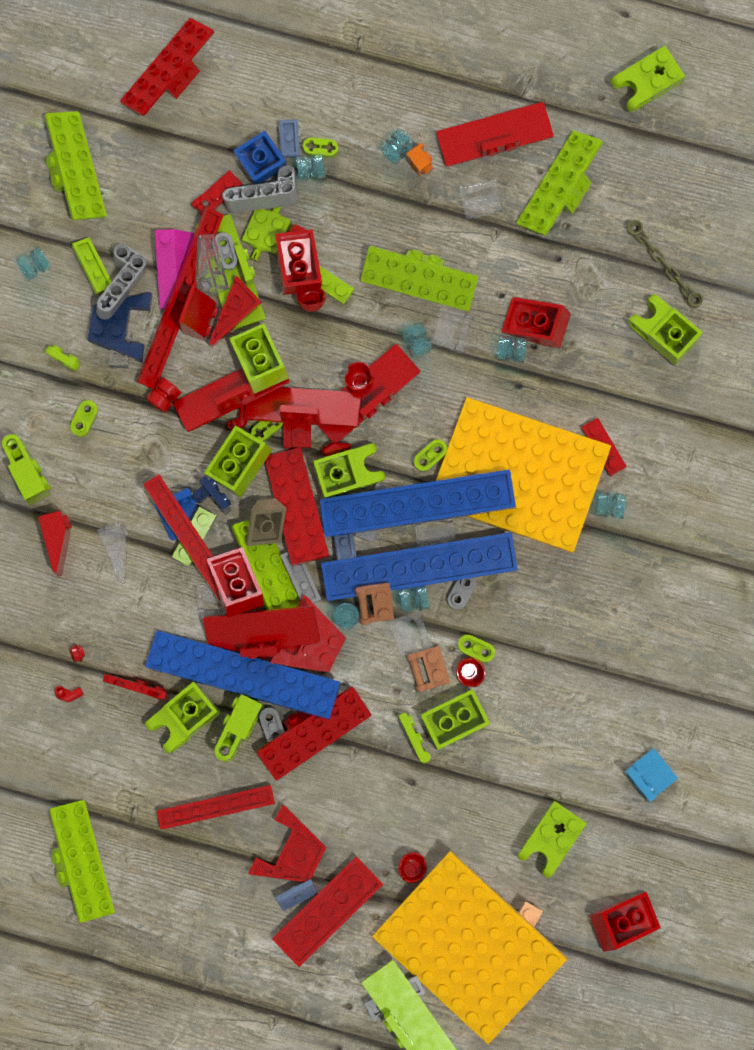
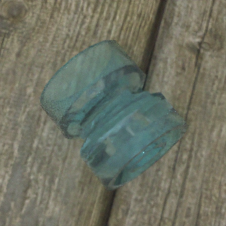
[380,128,415,164]
[296,154,326,182]
[16,247,52,281]
[401,323,434,358]
[497,336,526,363]
[596,491,626,519]
[399,585,430,613]
[334,603,359,630]

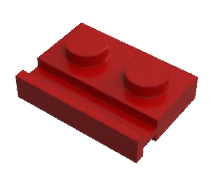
[283,423,311,449]

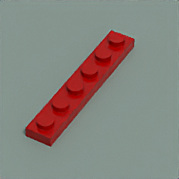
[157,785,275,830]

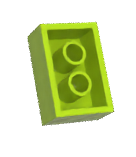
[229,323,289,394]
[204,425,272,498]
[420,689,490,751]

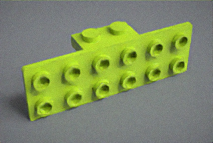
[45,111,107,221]
[516,131,603,236]
[195,214,265,330]
[361,246,479,311]
[232,519,300,610]
[49,800,115,923]
[362,960,457,1050]

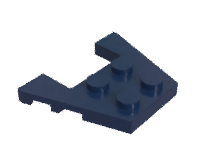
[88,293,153,362]

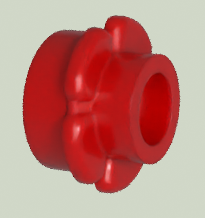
[69,644,85,663]

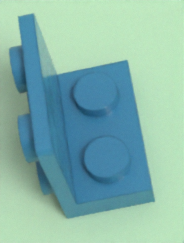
[624,749,678,803]

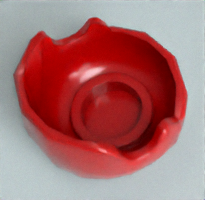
[296,288,326,312]
[345,362,374,393]
[456,658,486,687]
[397,852,427,883]

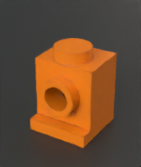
[406,143,434,176]

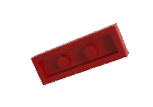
[581,418,627,477]

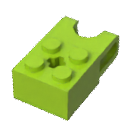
[610,46,685,113]
[628,294,703,366]
[2,434,51,505]
[312,443,386,499]
[145,681,221,754]
[214,694,264,762]
[517,801,587,879]

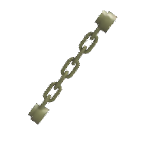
[627,220,703,308]

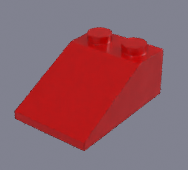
[275,229,322,295]
[179,286,219,341]
[501,297,571,349]
[38,511,72,577]
[206,547,264,618]
[589,892,661,952]

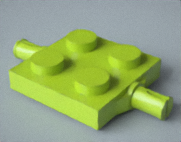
[242,206,292,262]

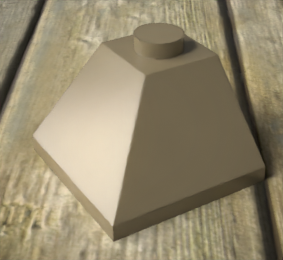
[246,498,286,546]

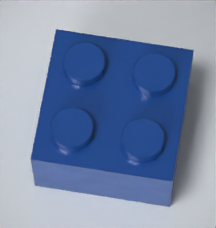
[234,131,286,185]

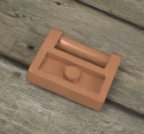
[355,583,394,625]
[406,646,451,693]

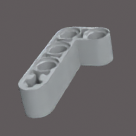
[223,165,298,213]
[96,244,146,319]

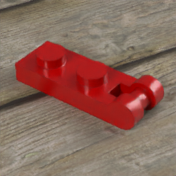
[191,170,243,216]

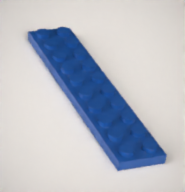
[320,469,516,538]
[321,532,518,601]
[145,631,341,720]

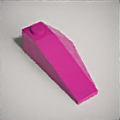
[155,229,195,309]

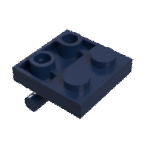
[193,476,231,516]

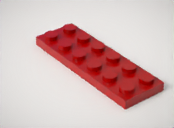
[265,447,329,566]
[272,856,384,967]

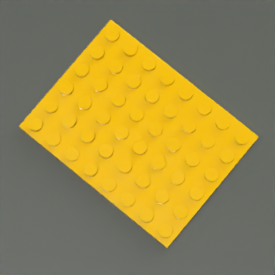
[436,397,611,553]
[372,850,568,1044]

